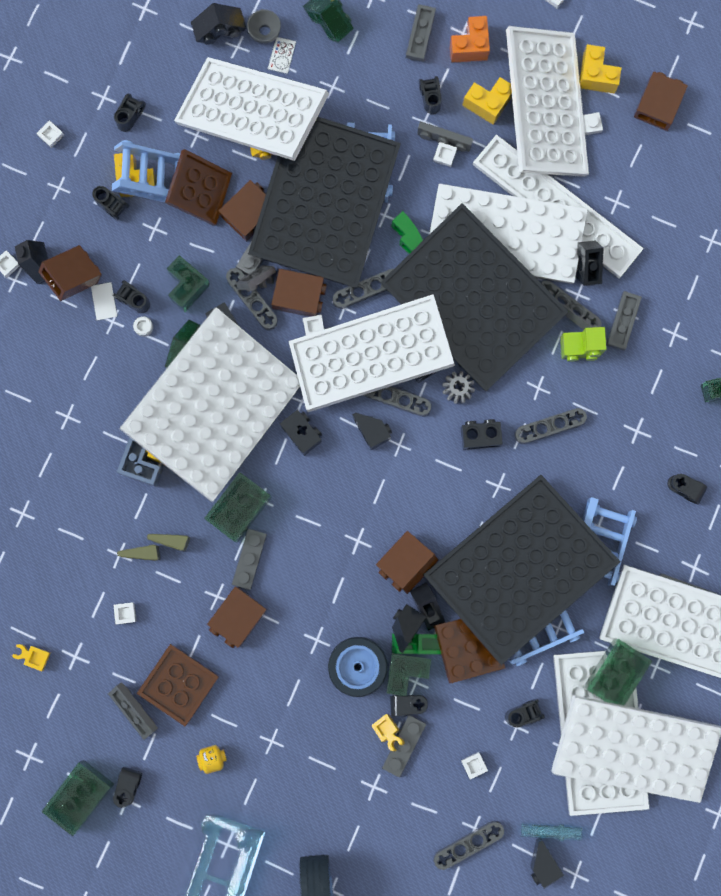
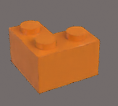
[450,16,490,63]

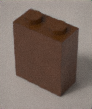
[633,71,688,131]
[219,180,266,242]
[39,245,102,301]
[271,269,327,317]
[376,531,439,594]
[207,586,267,649]

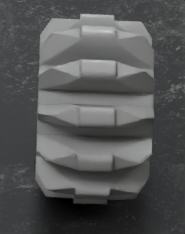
[442,371,475,404]

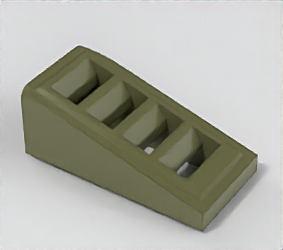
[147,534,190,552]
[117,545,161,561]

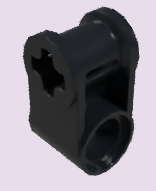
[419,76,442,115]
[114,93,146,132]
[92,186,129,221]
[112,280,150,313]
[667,474,707,505]
[390,695,428,716]
[505,698,545,728]
[113,767,142,808]

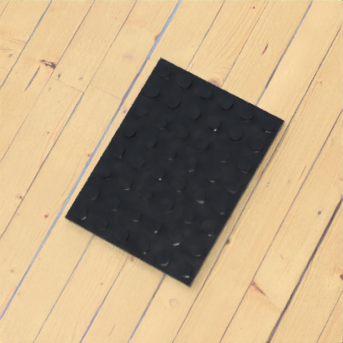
[248,117,401,289]
[380,203,569,392]
[424,475,621,666]

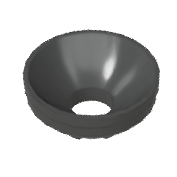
[247,9,281,44]

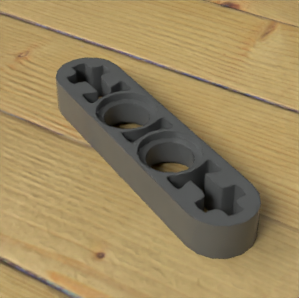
[226,268,278,330]
[333,269,393,309]
[541,280,602,330]
[363,386,431,417]
[515,408,587,444]
[434,821,504,870]

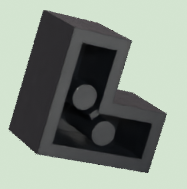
[191,3,246,45]

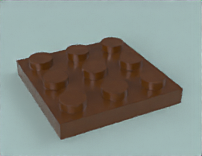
[165,149,232,226]
[434,619,505,683]
[137,644,219,727]

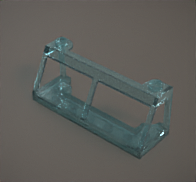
[186,815,265,896]

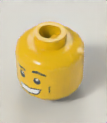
[196,745,227,774]

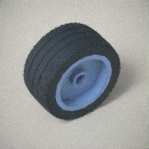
[328,637,387,697]
[300,855,333,896]

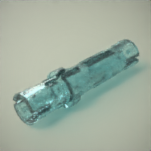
[521,823,582,841]

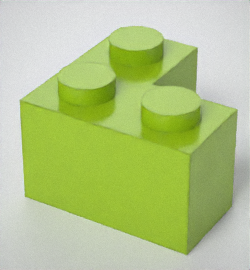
[560,327,606,362]

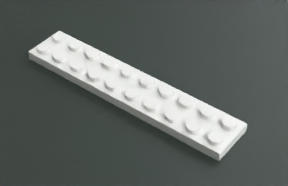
[473,135,644,279]

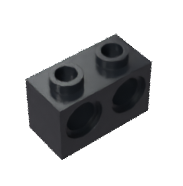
[461,419,503,450]

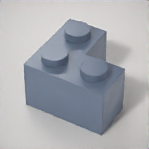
[117,438,163,487]

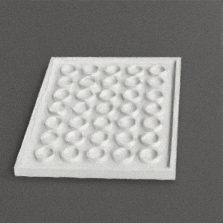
[119,307,300,502]

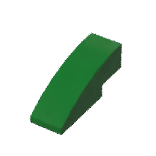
[391,211,423,254]
[392,634,441,654]

